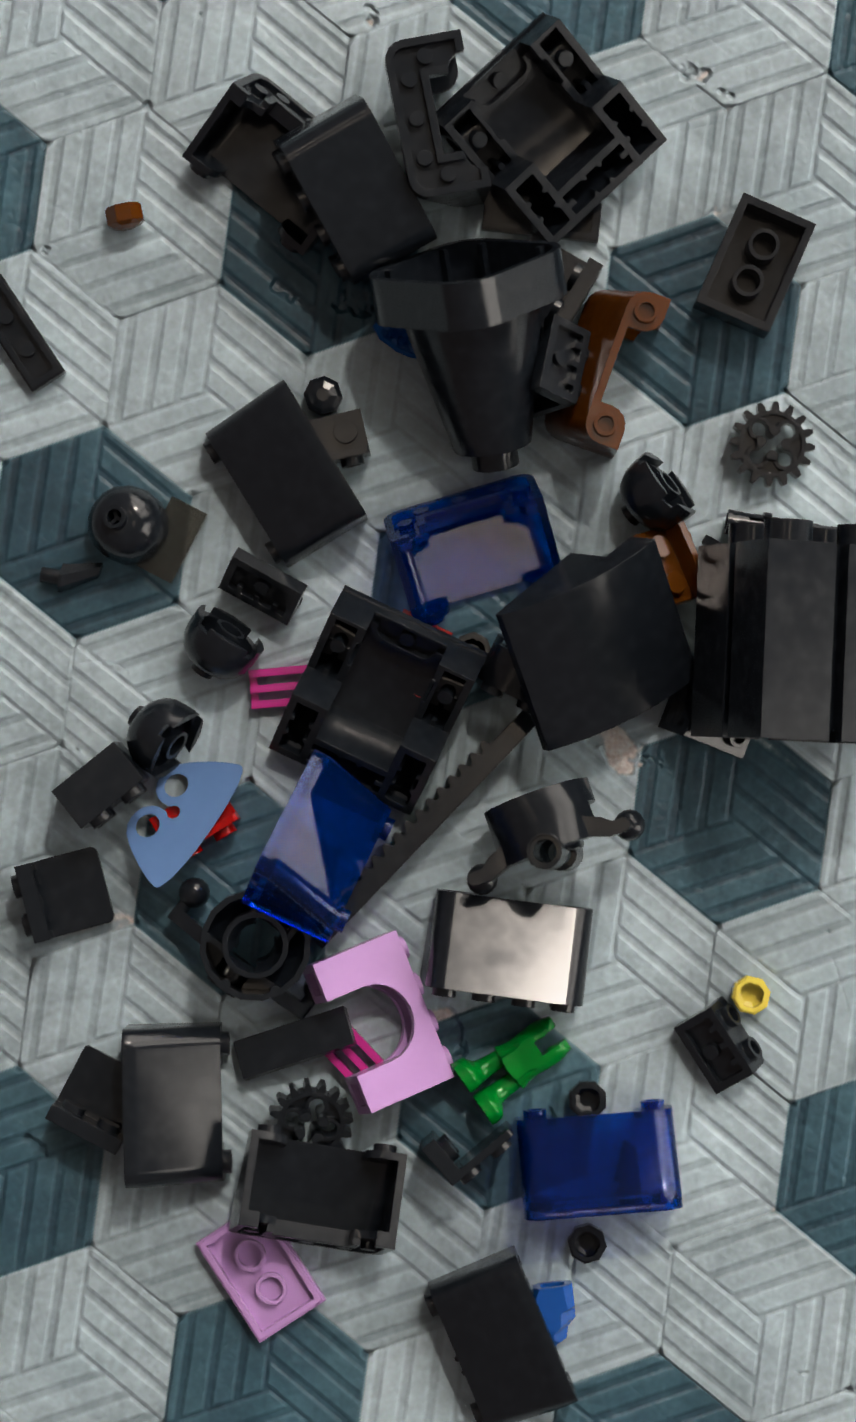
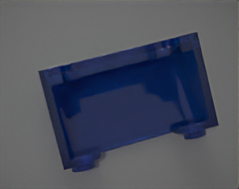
[384,474,560,626]
[241,749,396,944]
[515,1099,683,1221]

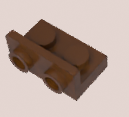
[632,521,698,606]

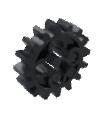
[728,401,815,488]
[267,1078,354,1149]

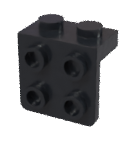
[11,847,115,944]

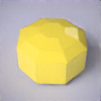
[730,975,771,1015]

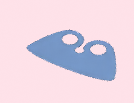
[126,762,243,888]

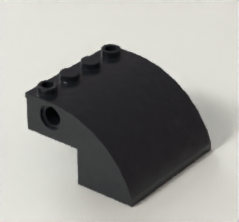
[436,12,667,243]
[269,585,488,815]

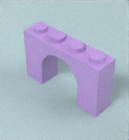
[303,930,454,1115]

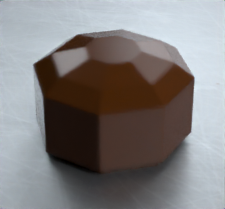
[105,202,145,231]

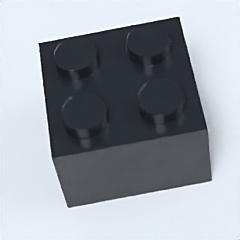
[51,741,151,830]

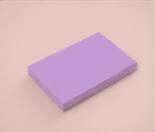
[196,1221,326,1343]

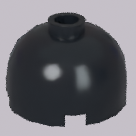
[620,452,696,531]
[88,485,169,565]
[183,605,264,679]
[127,698,203,778]

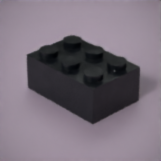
[692,193,816,339]

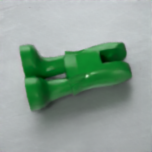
[450,1016,571,1125]

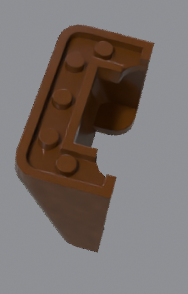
[544,290,671,459]

